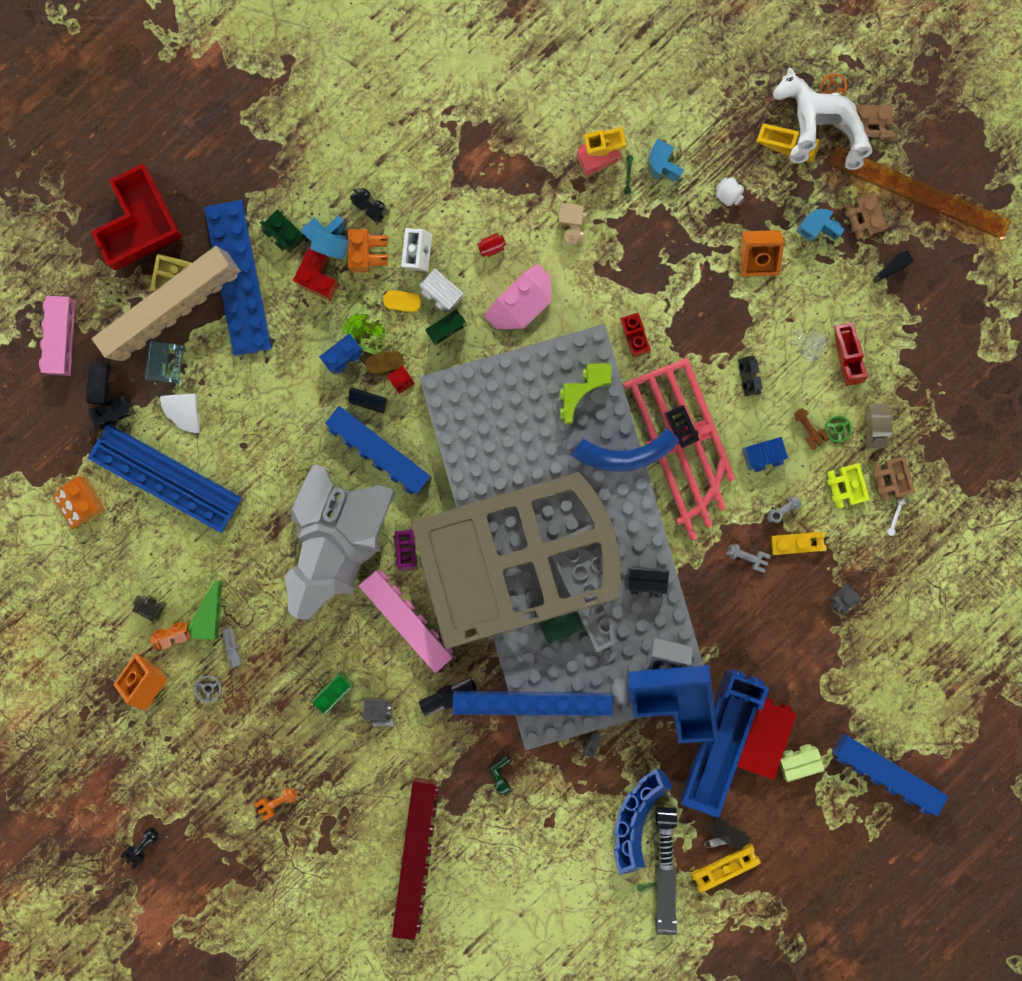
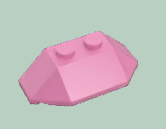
[484,264,551,330]

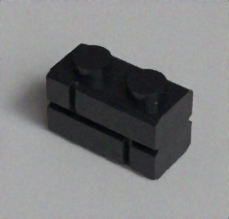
[626,566,669,597]

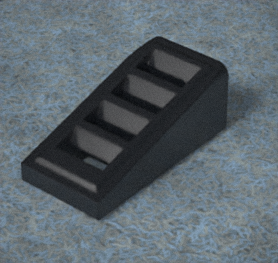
[873,249,913,283]
[664,405,699,448]

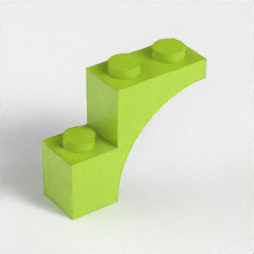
[560,363,611,424]

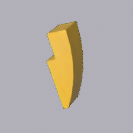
[757,123,820,163]

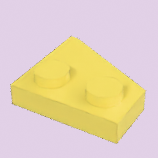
[150,254,192,291]

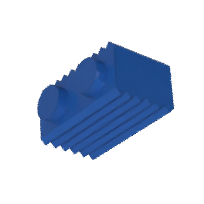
[742,437,788,472]

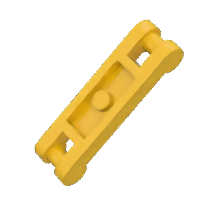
[690,844,761,893]

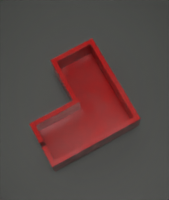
[91,163,183,271]

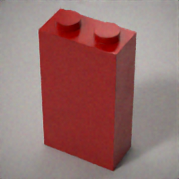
[737,697,797,780]

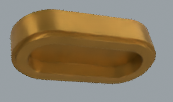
[366,351,404,375]

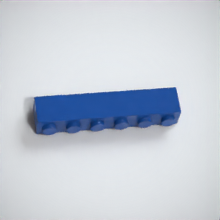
[325,406,431,495]
[832,733,949,816]

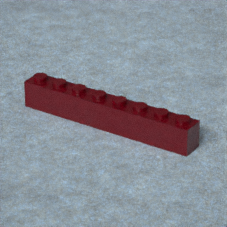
[392,777,440,940]

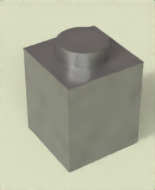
[363,697,392,721]

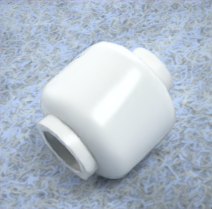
[715,177,744,206]

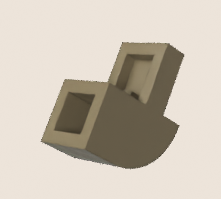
[864,403,892,448]

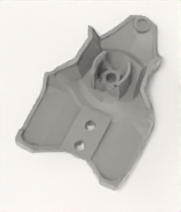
[285,464,395,620]

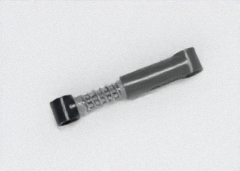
[655,807,677,935]

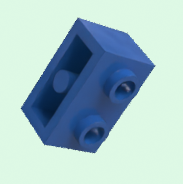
[319,333,364,374]

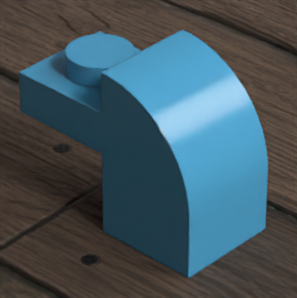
[648,138,684,181]
[796,209,845,241]
[301,215,347,243]
[310,230,350,259]

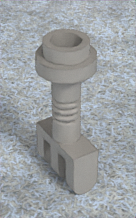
[727,544,771,573]

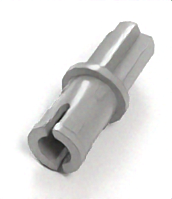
[222,628,242,667]

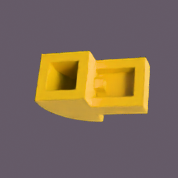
[584,126,627,157]

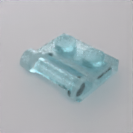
[145,341,186,384]

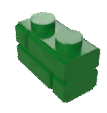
[311,671,355,715]

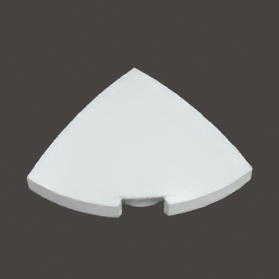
[160,394,200,433]

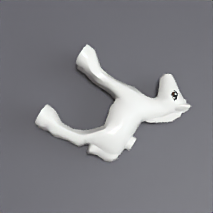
[773,67,872,170]

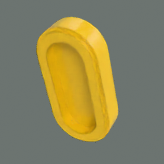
[383,290,422,313]

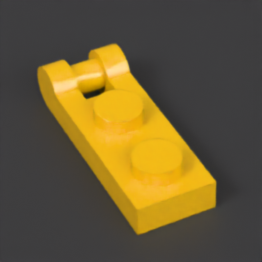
[771,531,827,555]

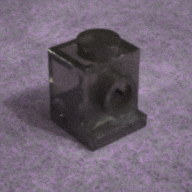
[132,595,167,622]

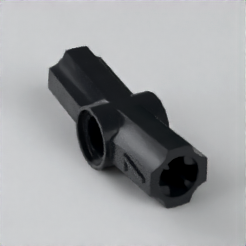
[419,677,477,717]

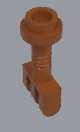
[793,408,829,451]

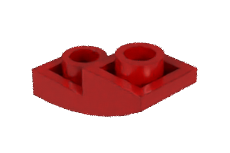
[620,312,651,357]

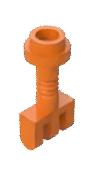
[254,788,297,821]

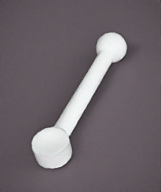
[887,497,905,536]

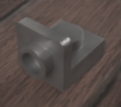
[830,584,861,614]

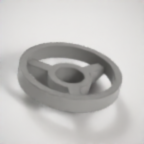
[194,675,222,703]

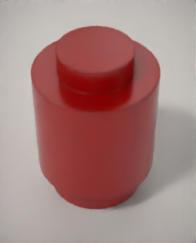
[477,233,506,257]

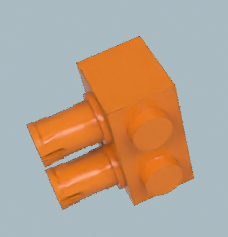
[348,229,388,272]

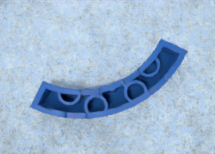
[571,428,680,472]
[614,769,673,875]

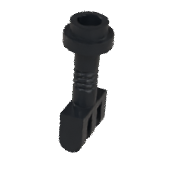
[120,828,159,869]

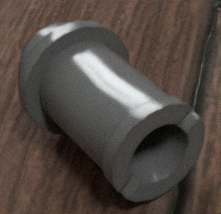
[582,732,603,758]

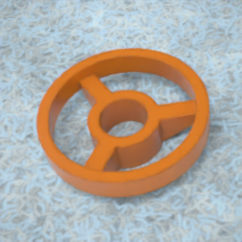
[819,73,847,96]

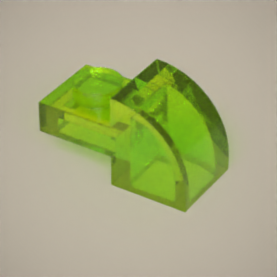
[342,314,386,339]

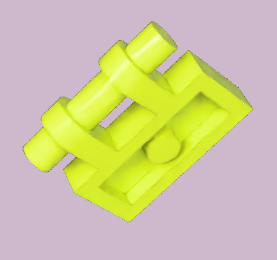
[827,463,870,509]

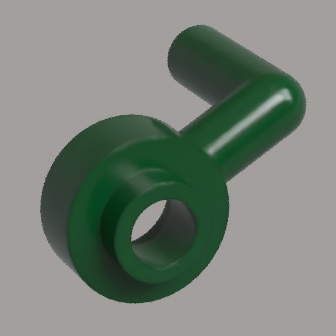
[490,755,513,796]

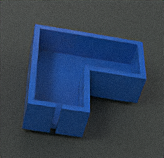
[629,665,718,743]

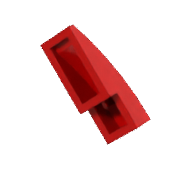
[834,322,868,386]

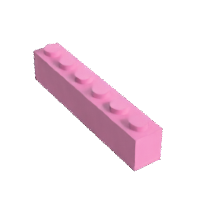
[359,570,453,673]

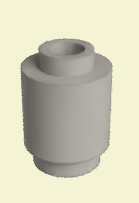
[611,678,631,707]

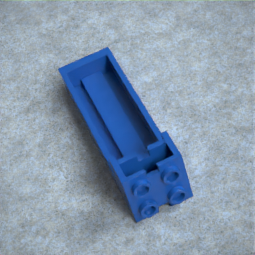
[679,669,769,818]

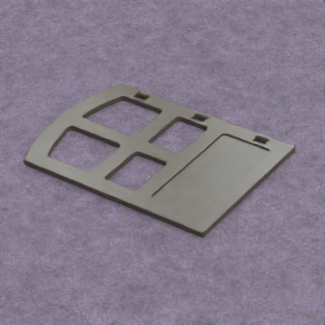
[411,472,620,649]

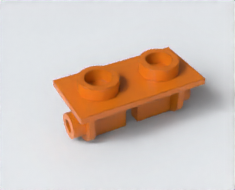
[149,621,191,650]

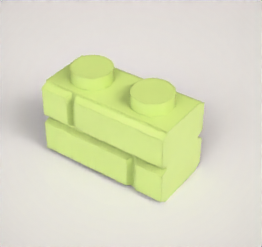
[779,744,824,782]

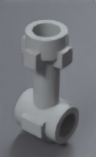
[767,496,802,523]

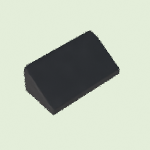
[348,387,388,414]

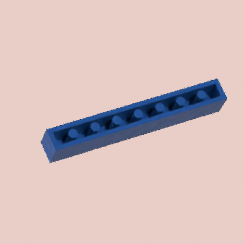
[453,691,612,716]

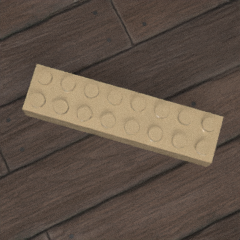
[91,246,241,361]

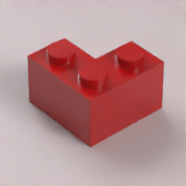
[293,246,339,302]

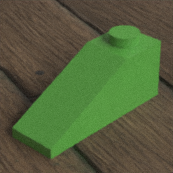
[189,581,223,640]

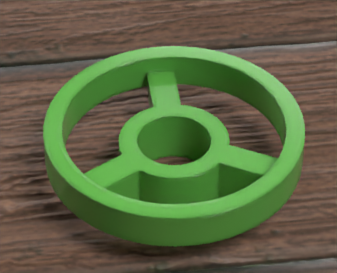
[824,416,852,442]

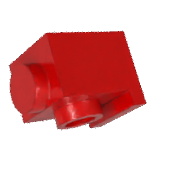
[387,365,415,394]

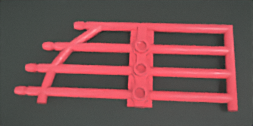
[622,358,735,541]

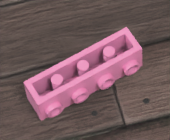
[39,296,76,376]

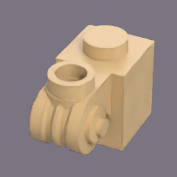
[558,203,587,246]

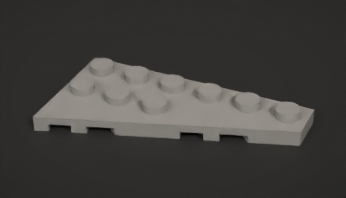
[552,523,615,652]

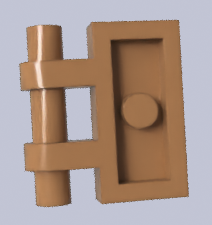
[855,105,893,140]
[844,193,888,240]
[872,456,916,502]

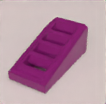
[395,529,418,571]

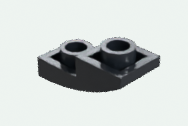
[86,363,111,404]

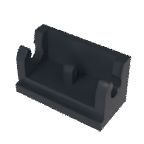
[88,394,136,429]

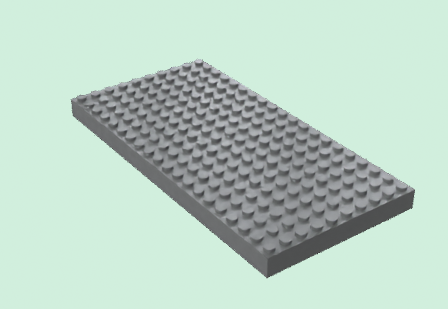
[419,324,704,750]

